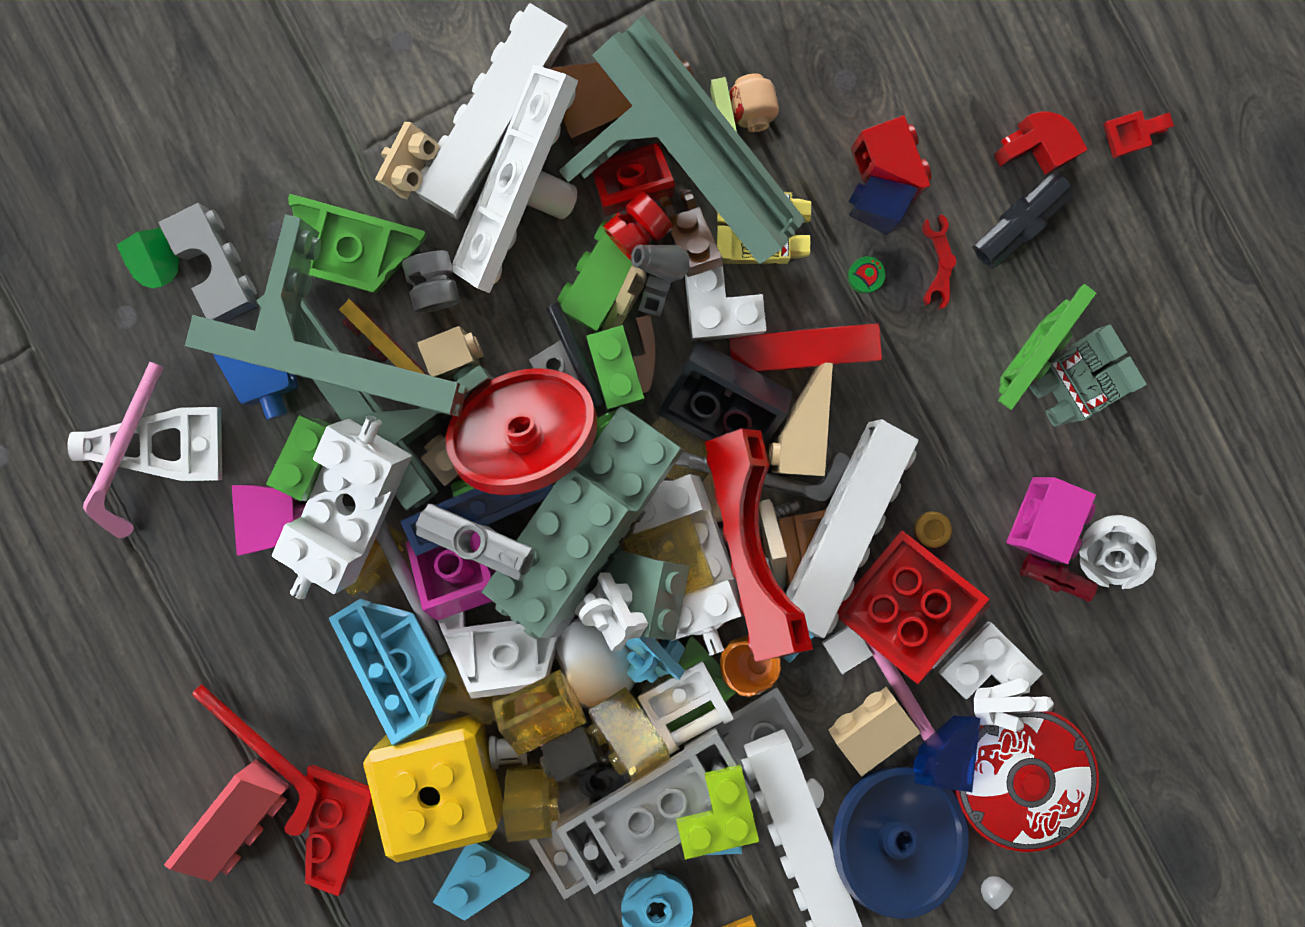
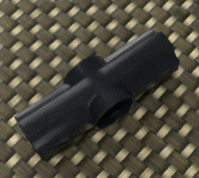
[972,172,1074,270]

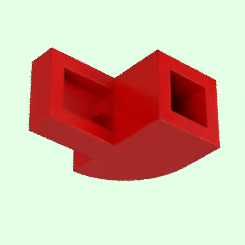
[994,111,1088,175]

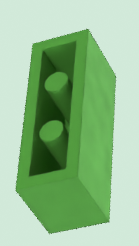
[557,214,652,333]

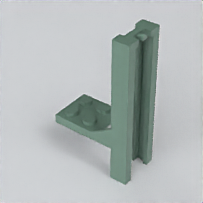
[559,15,805,264]
[185,214,467,417]
[256,295,493,510]

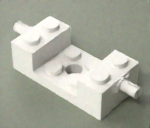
[272,416,412,599]
[633,474,744,656]

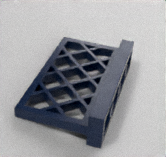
[400,483,553,556]

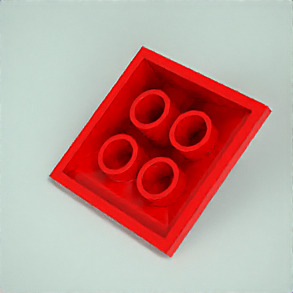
[837,531,990,685]

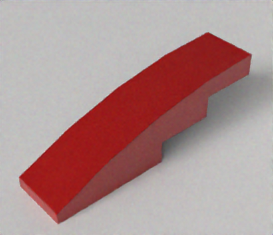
[729,323,882,372]

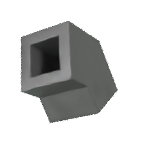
[639,275,671,317]

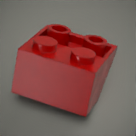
[850,115,932,203]

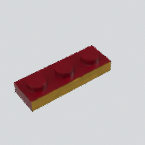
[339,299,428,375]

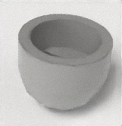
[981,876,1013,910]

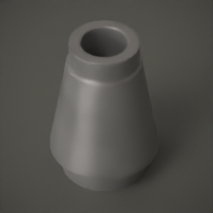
[631,245,689,282]

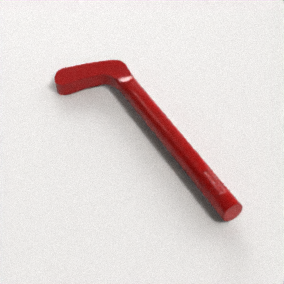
[192,684,320,836]

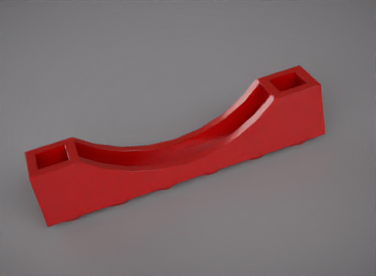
[705,429,813,662]

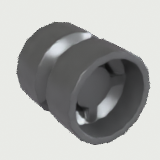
[402,250,461,313]

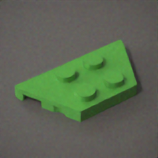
[288,194,427,294]
[998,284,1096,410]

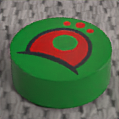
[847,256,885,294]

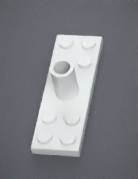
[452,65,578,293]

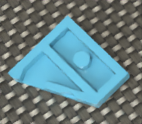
[433,842,531,921]

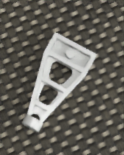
[68,407,222,481]

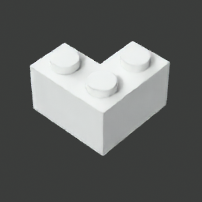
[685,266,766,342]

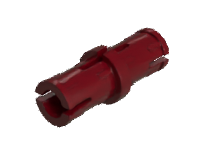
[1020,554,1098,602]

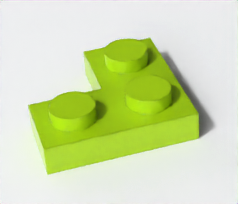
[676,764,759,860]

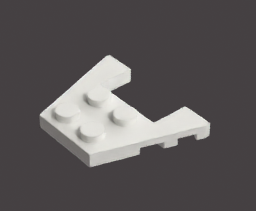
[438,611,559,699]

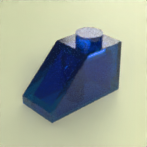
[848,176,917,235]
[914,715,981,793]

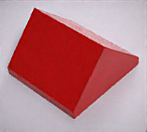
[592,142,675,216]

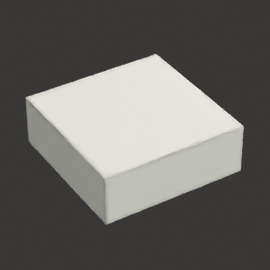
[822,626,873,674]

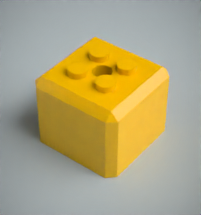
[363,714,505,863]

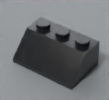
[657,339,793,446]

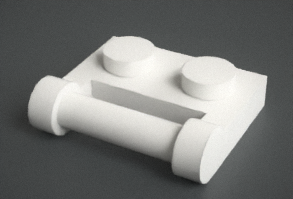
[638,661,734,755]

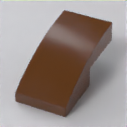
[633,315,656,395]

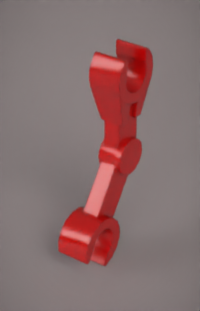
[922,214,956,310]

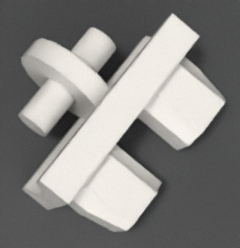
[579,573,648,651]

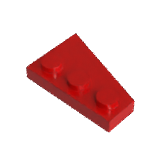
[305,764,373,896]

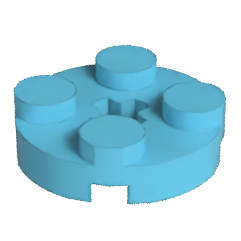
[621,870,693,927]

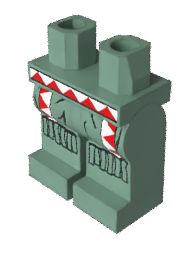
[1029,324,1147,427]

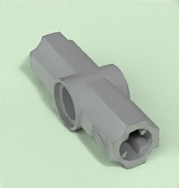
[416,504,535,581]

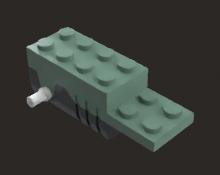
[482,406,684,639]

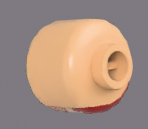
[729,74,779,132]

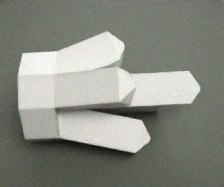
[974,678,1054,732]

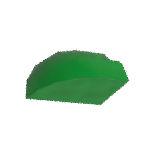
[117,227,179,288]

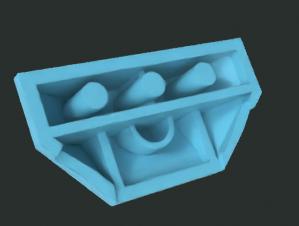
[329,599,447,746]

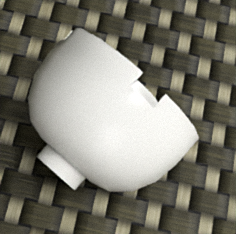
[1079,515,1157,589]

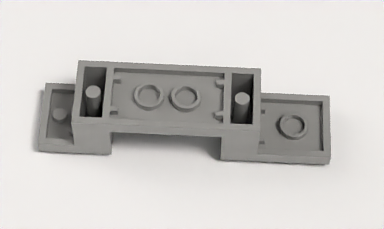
[527,685,814,900]

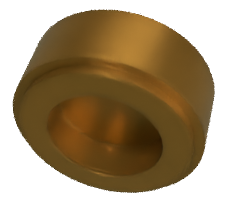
[913,511,952,548]

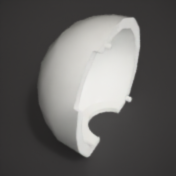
[555,617,636,709]

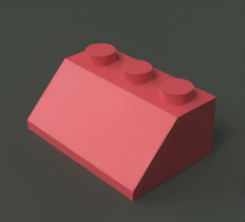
[164,759,290,882]

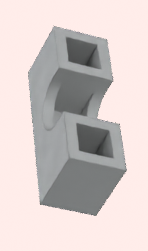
[158,203,258,323]

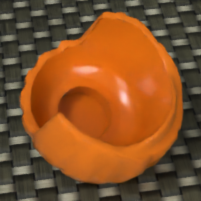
[720,634,782,697]

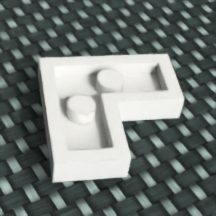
[938,621,1043,700]

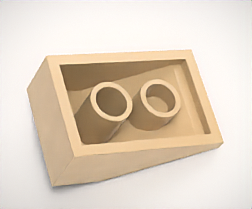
[767,363,833,476]

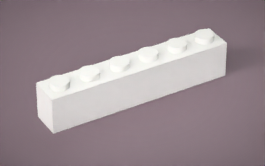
[416,3,569,220]
[786,419,918,638]
[741,729,862,927]

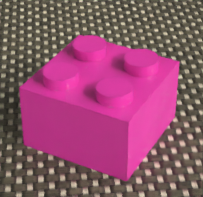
[1006,477,1096,564]
[406,532,496,621]

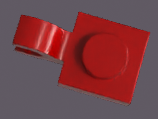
[1103,110,1174,159]

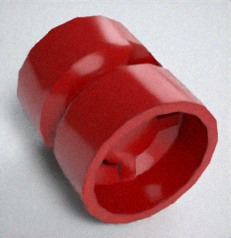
[603,191,674,260]

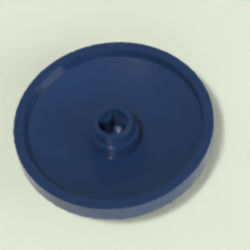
[832,766,968,919]

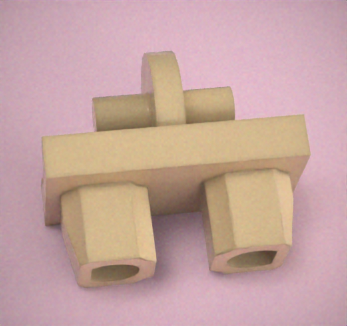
[375,122,440,199]

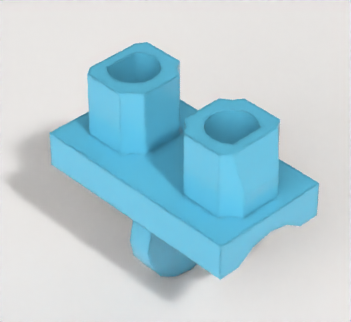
[625,636,686,682]

